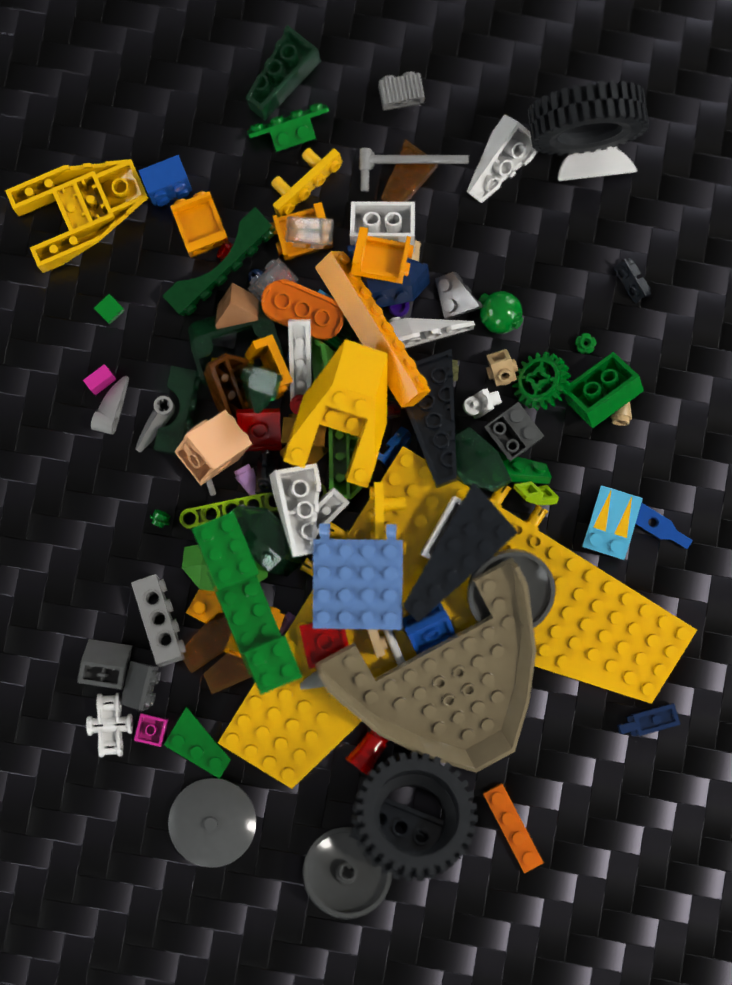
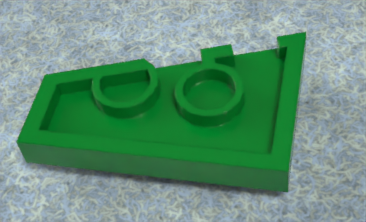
[479,448,552,484]
[164,707,231,779]

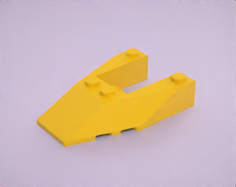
[5,159,148,273]
[283,339,388,488]

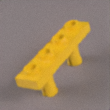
[271,148,343,217]
[370,482,406,555]

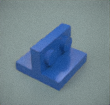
[403,602,456,655]

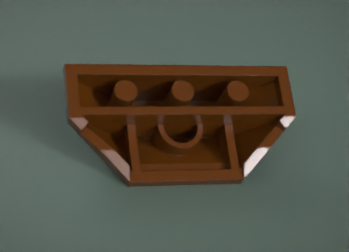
[204,353,260,423]

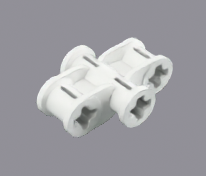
[86,692,133,757]

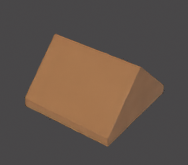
[215,283,259,329]

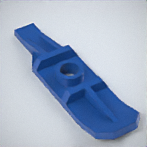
[636,503,693,549]

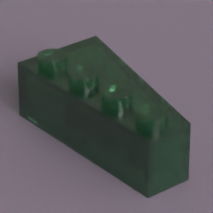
[246,25,321,121]

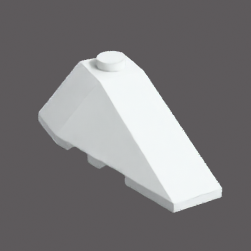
[467,114,538,203]
[388,317,475,348]
[269,463,321,557]

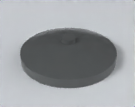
[467,549,555,628]
[168,778,257,868]
[303,827,392,919]

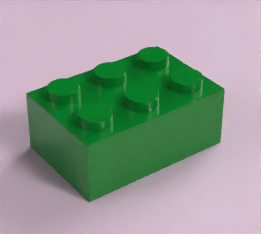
[564,352,644,428]

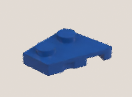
[377,426,412,470]

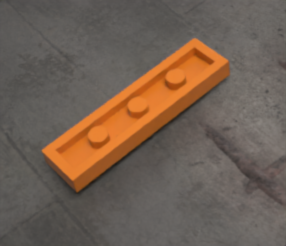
[483,783,544,873]

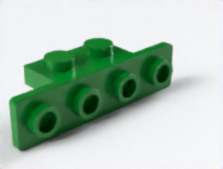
[247,103,329,152]

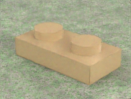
[367,629,388,658]

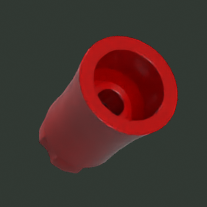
[345,729,389,776]

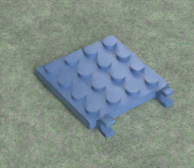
[313,523,403,630]

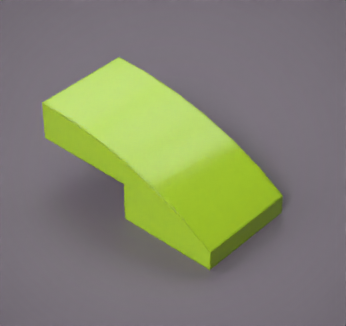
[513,481,559,505]

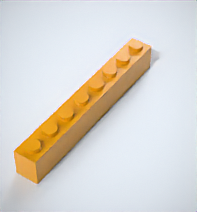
[315,251,431,408]

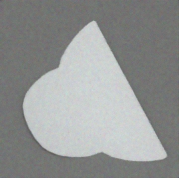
[558,146,637,181]

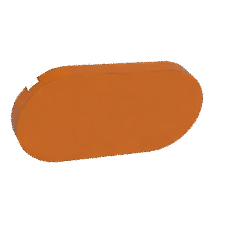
[261,279,344,340]

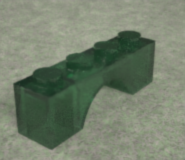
[154,366,201,456]

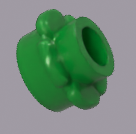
[575,333,596,354]
[150,509,171,528]

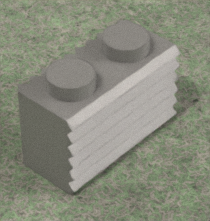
[379,72,425,111]

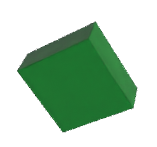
[94,294,125,325]

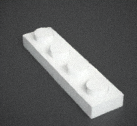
[288,319,312,401]

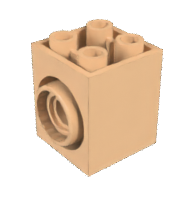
[175,409,252,485]

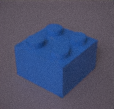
[138,155,192,206]

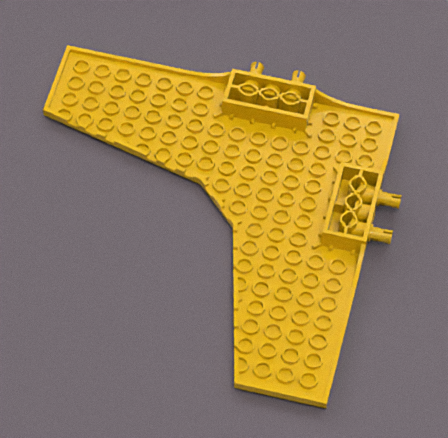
[218,446,697,789]

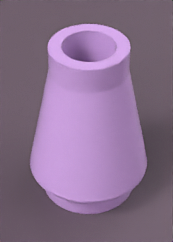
[234,464,256,496]

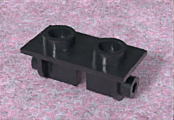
[614,258,651,304]
[255,450,279,494]

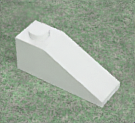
[316,488,350,536]

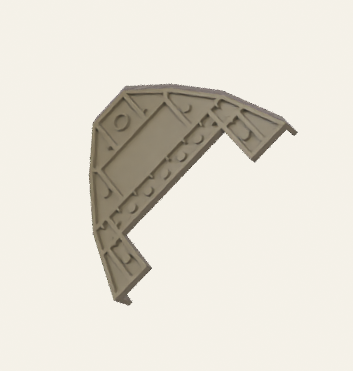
[315,557,536,772]

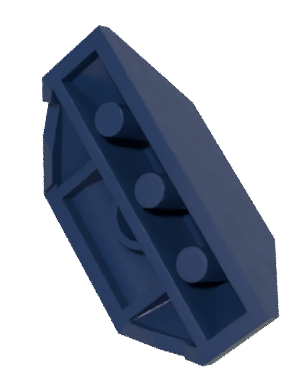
[361,258,430,308]

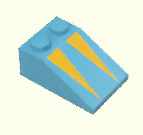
[582,485,643,560]

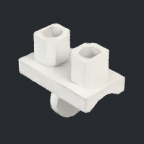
[463,388,502,419]

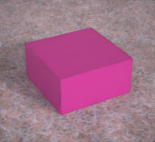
[83,364,117,395]
[134,713,169,747]

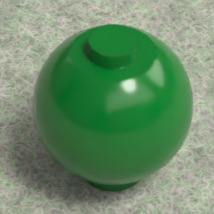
[478,291,523,334]

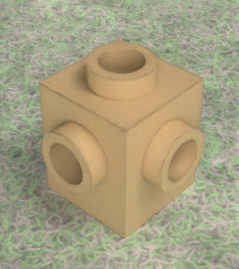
[486,349,518,387]

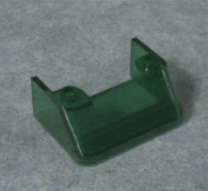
[188,303,285,386]

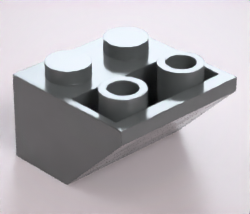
[484,402,544,462]
[77,639,132,689]
[120,661,161,711]

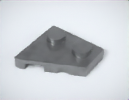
[435,272,483,320]

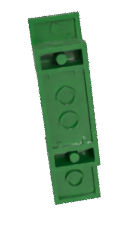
[192,511,302,695]

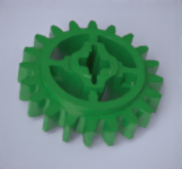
[512,352,571,411]

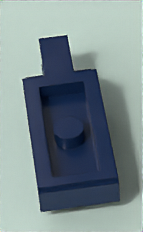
[617,703,680,736]

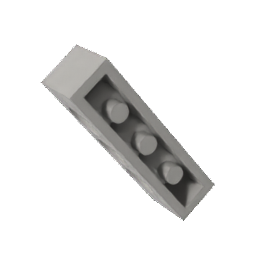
[131,574,186,667]

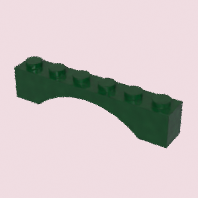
[162,207,276,316]

